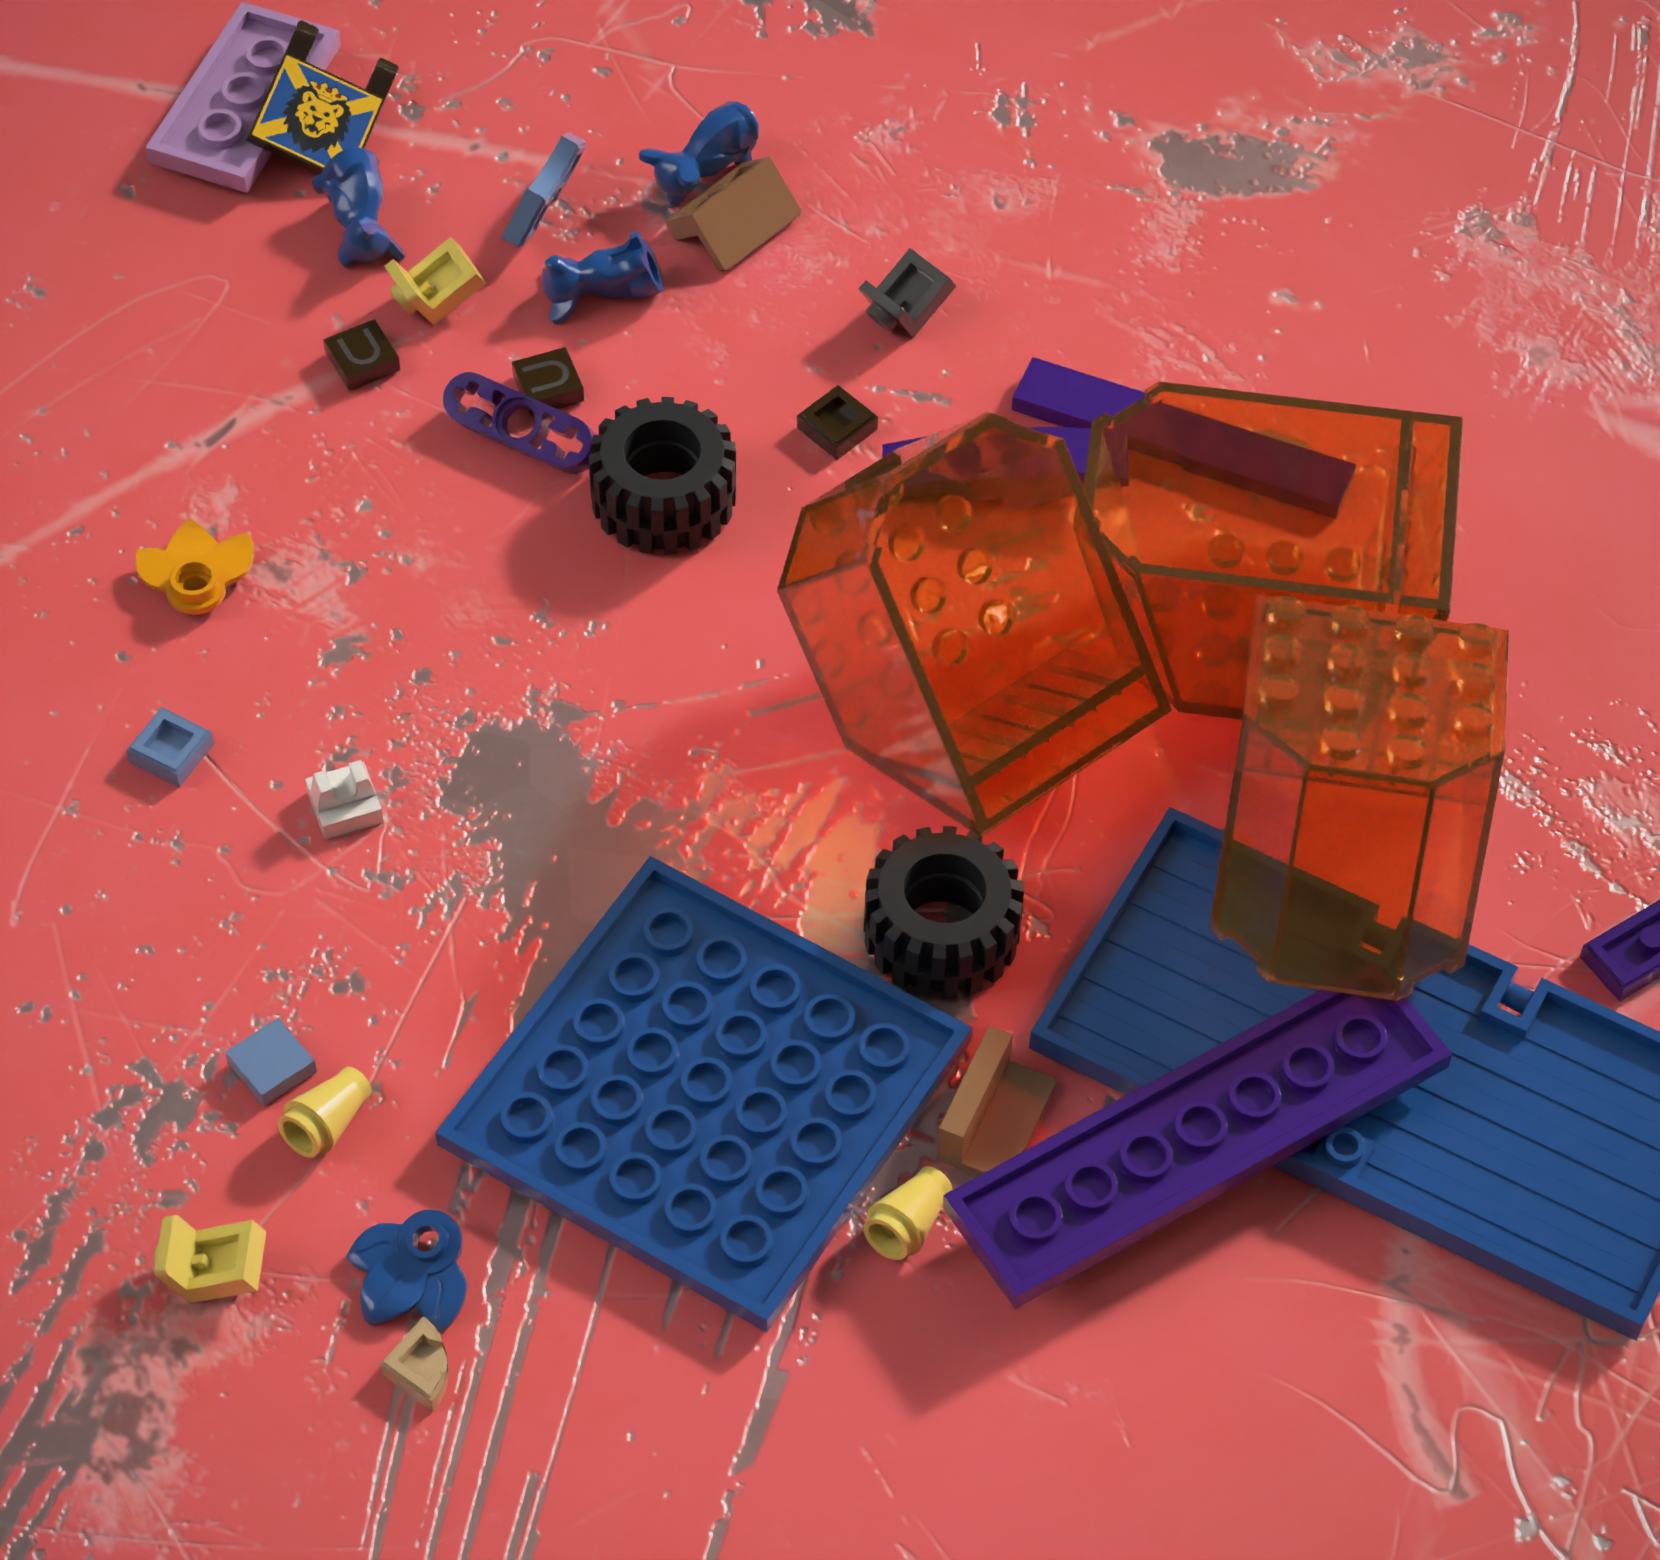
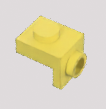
[384,237,486,326]
[154,1215,266,1304]

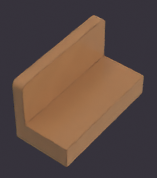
[664,156,801,271]
[936,1025,1056,1176]

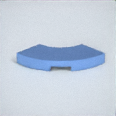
[501,132,587,247]

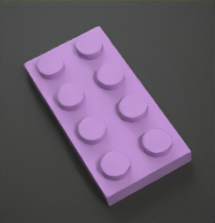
[145,2,341,193]

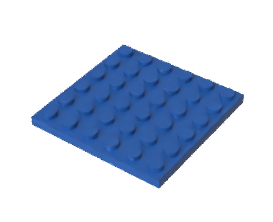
[435,856,972,1332]

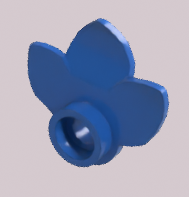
[346,1209,468,1333]

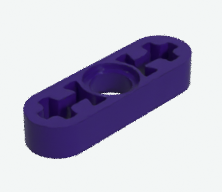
[443,372,596,474]

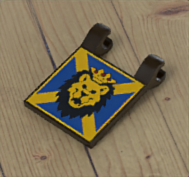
[246,20,399,174]

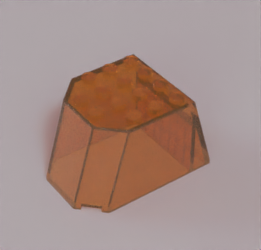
[1079,381,1463,734]
[777,412,1172,836]
[1209,594,1509,1001]

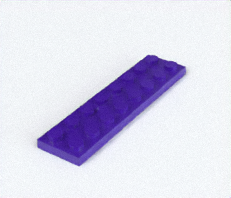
[943,960,1452,1309]

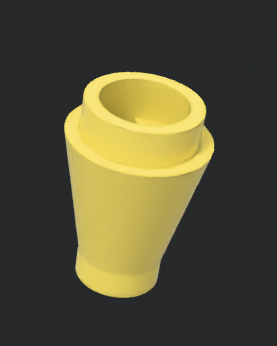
[278,1066,372,1158]
[863,1166,953,1260]

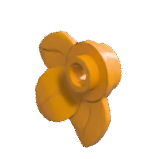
[135,519,254,615]

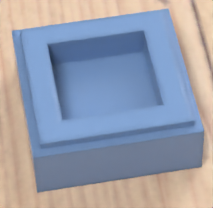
[126,707,214,787]
[225,1018,317,1107]

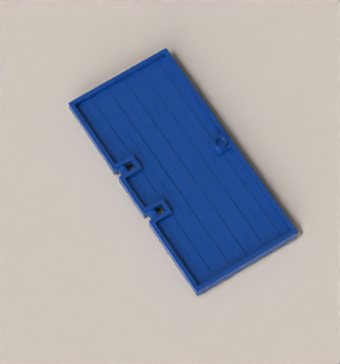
[1029,807,1660,1341]

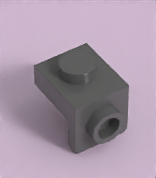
[858,248,956,338]

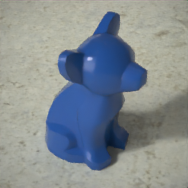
[639,101,759,205]
[312,147,406,267]
[542,231,663,324]

